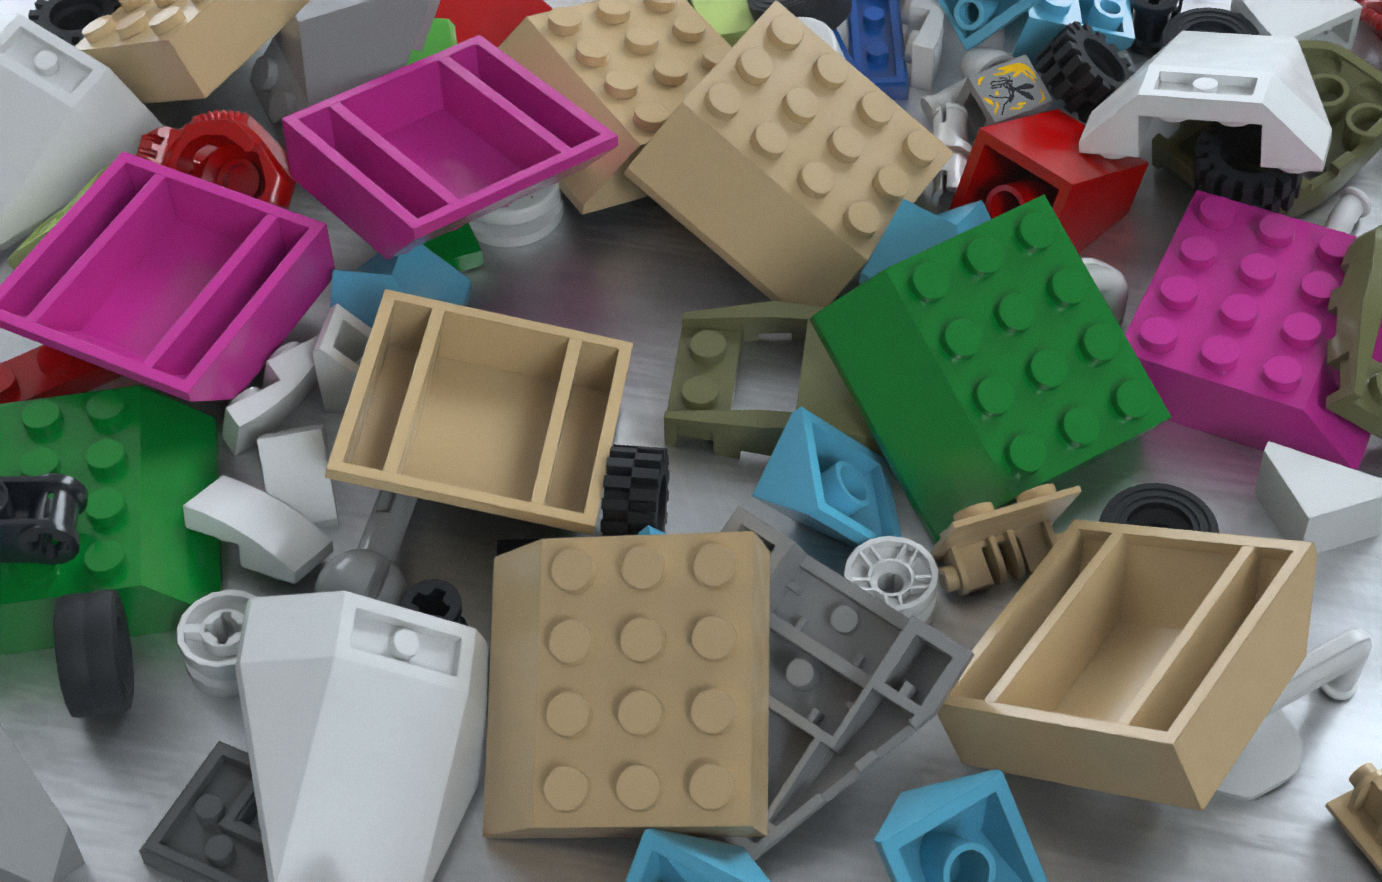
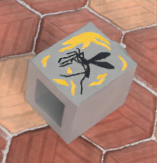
[955,54,1053,140]

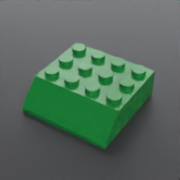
[809,194,1171,545]
[0,385,223,656]

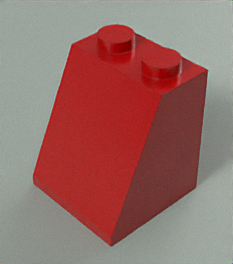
[949,109,1149,254]

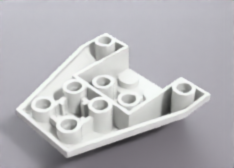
[0,13,164,252]
[1079,31,1332,174]
[235,591,490,882]

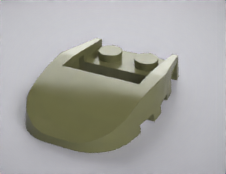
[1152,40,1382,218]
[1326,225,1382,439]
[664,301,886,459]

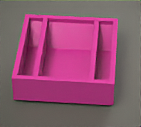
[282,35,618,260]
[0,151,336,402]
[1125,190,1382,471]

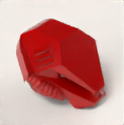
[136,109,296,210]

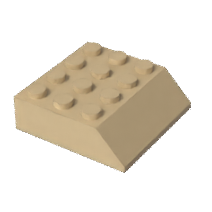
[74,0,310,104]
[498,0,732,215]
[623,0,954,308]
[325,289,633,535]
[937,519,1317,811]
[483,531,770,839]

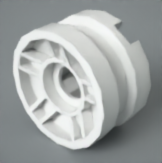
[844,536,939,625]
[177,590,255,698]

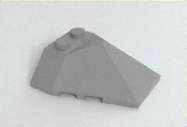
[250,0,441,151]
[721,506,975,861]

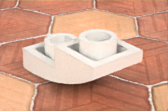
[902,0,944,92]
[222,334,320,456]
[183,475,333,584]

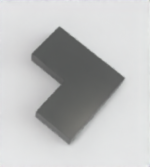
[139,741,268,882]

